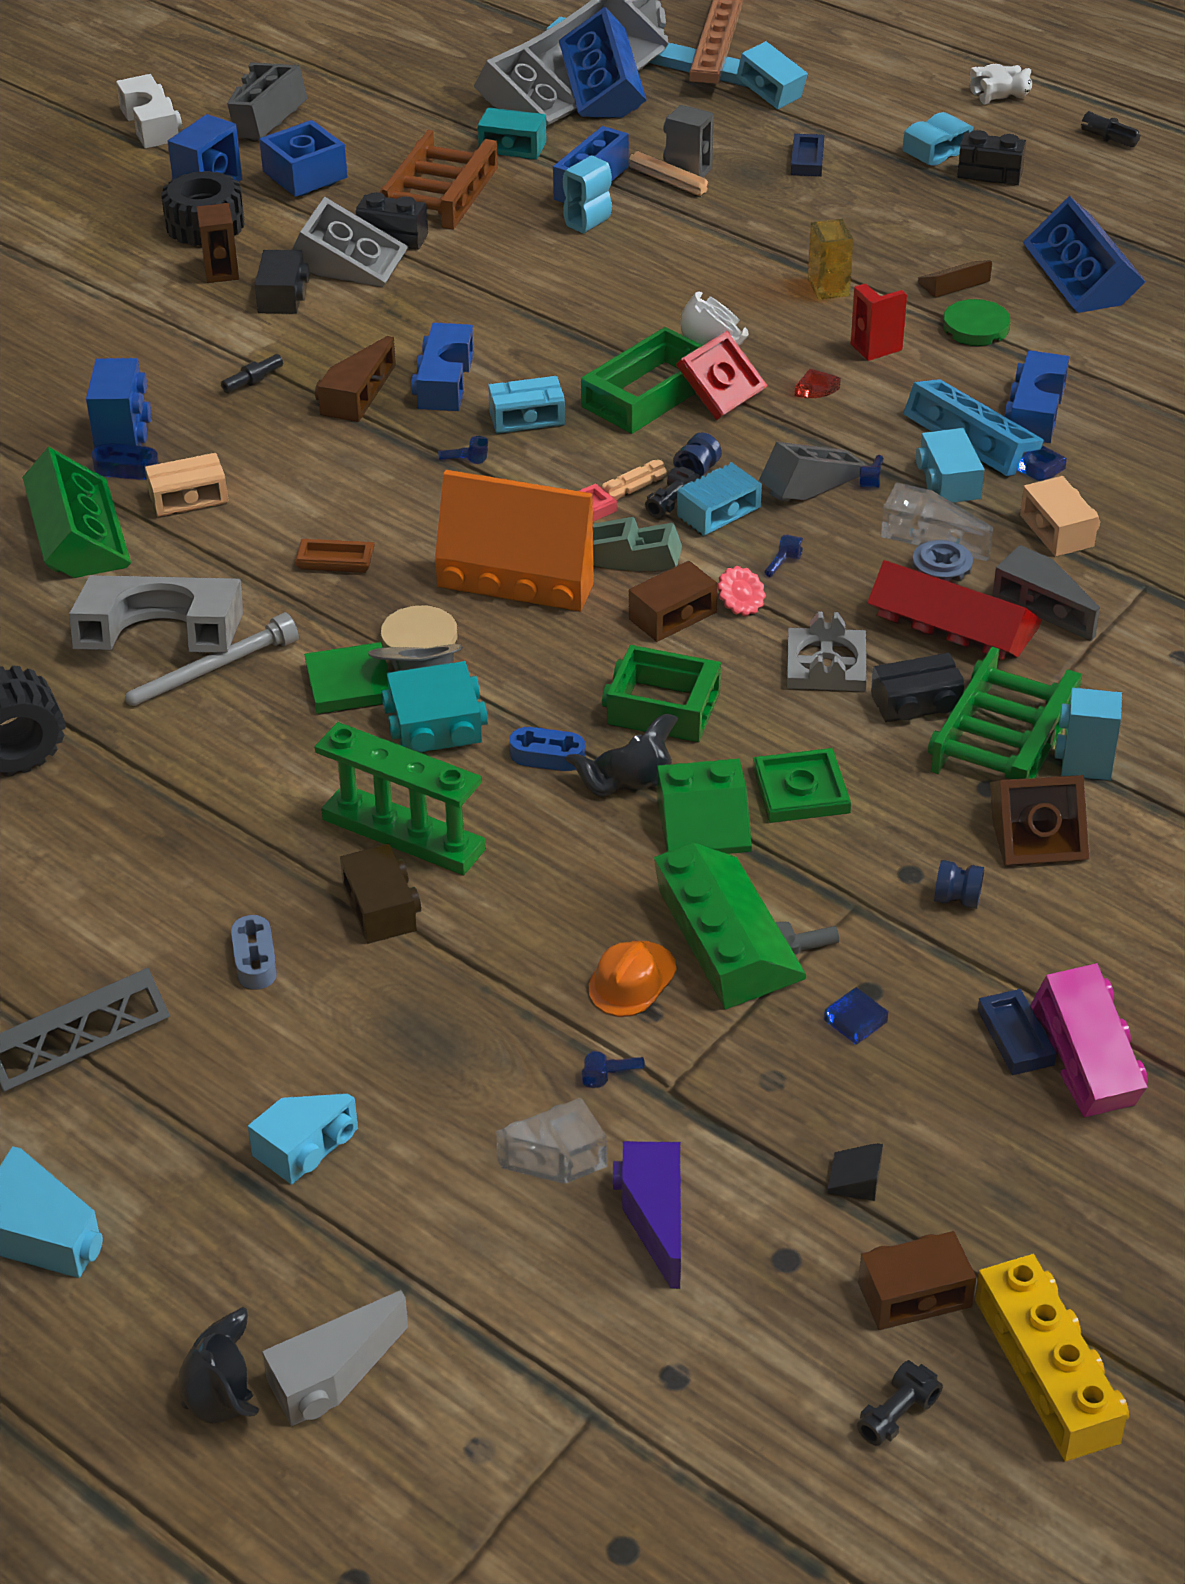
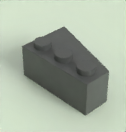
[227,62,308,141]

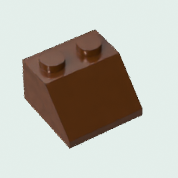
[990,775,1090,865]

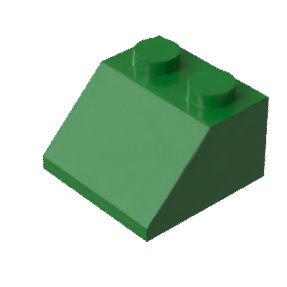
[657,758,752,854]

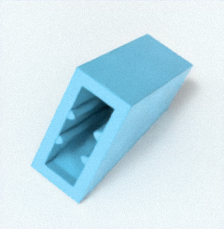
[0,1146,103,1278]

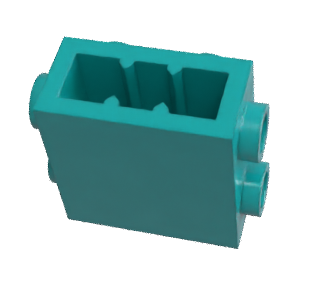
[381,661,488,753]

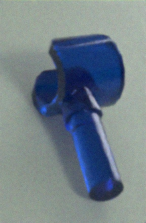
[438,436,488,464]
[860,455,884,488]
[764,535,803,577]
[582,1051,645,1088]

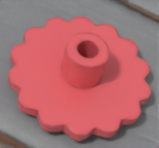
[717,566,766,616]

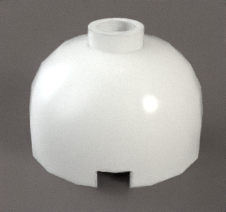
[680,292,749,350]

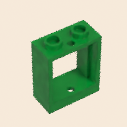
[602,645,721,742]

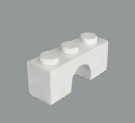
[116,74,182,148]

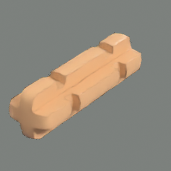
[602,460,667,500]

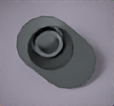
[368,644,463,672]

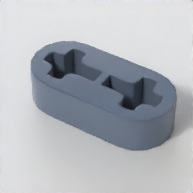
[231,915,277,989]

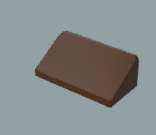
[917,260,992,298]

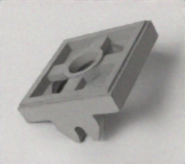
[787,612,867,691]

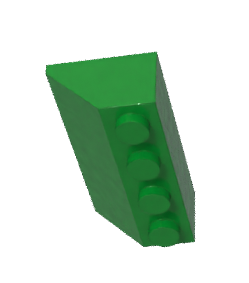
[22,447,131,578]
[654,842,806,1010]

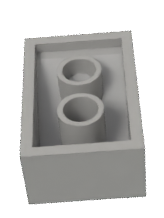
[292,197,408,287]

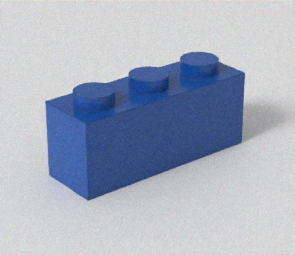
[553,126,629,203]

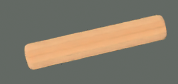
[629,151,708,196]

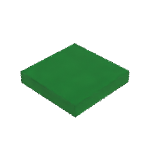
[304,642,389,714]
[753,748,851,823]

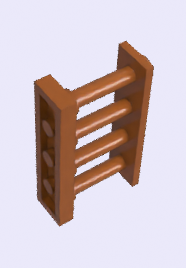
[380,130,498,230]

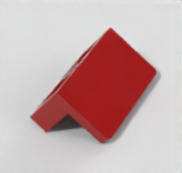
[850,283,907,361]

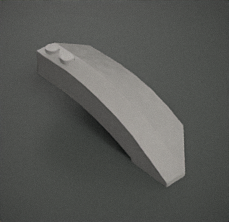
[473,0,669,126]

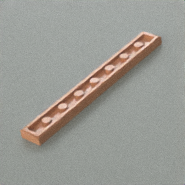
[689,0,744,84]

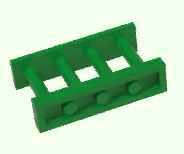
[928,647,1082,780]
[314,722,486,876]

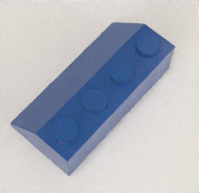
[559,7,647,117]
[1023,195,1146,313]

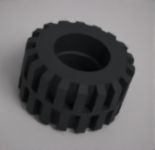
[161,171,245,246]
[0,666,66,776]

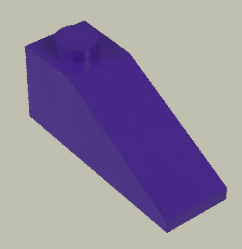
[613,1141,681,1289]

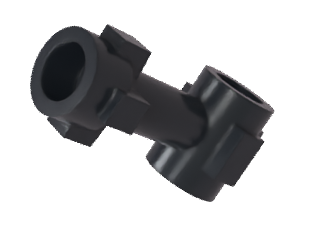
[645,466,701,518]
[857,1360,943,1446]

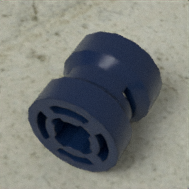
[673,432,722,477]
[934,860,984,909]

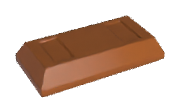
[295,539,375,573]

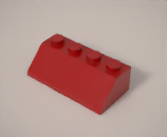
[867,560,1042,660]

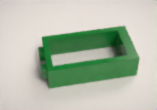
[581,327,702,434]

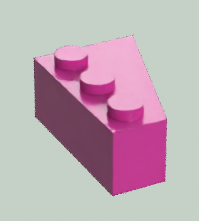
[1030,963,1148,1117]

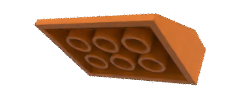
[435,470,594,612]

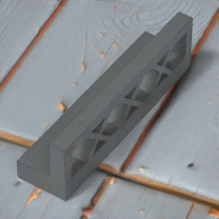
[0,968,170,1092]

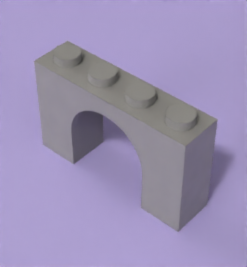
[69,575,243,653]

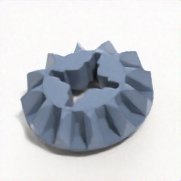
[912,540,973,582]

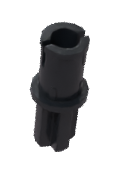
[1081,111,1141,147]

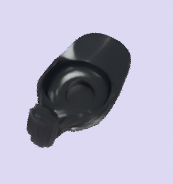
[565,714,678,797]
[178,1307,259,1423]

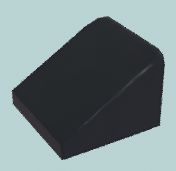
[827,1143,883,1201]

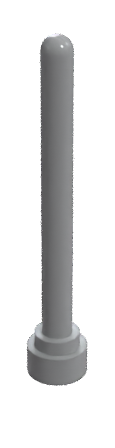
[125,612,299,706]

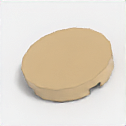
[381,605,458,648]

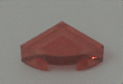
[794,369,841,398]

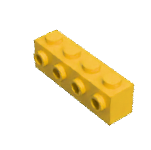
[975,1253,1129,1462]

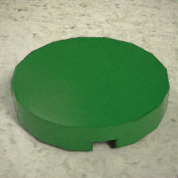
[943,299,1011,346]

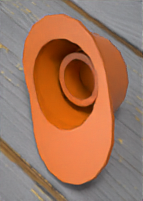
[589,941,677,1017]

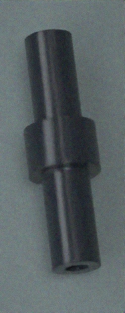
[221,354,283,394]

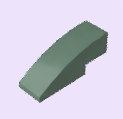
[593,517,682,571]

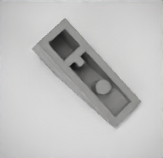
[262,1290,408,1427]

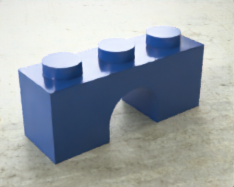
[411,323,474,411]
[1004,350,1069,443]

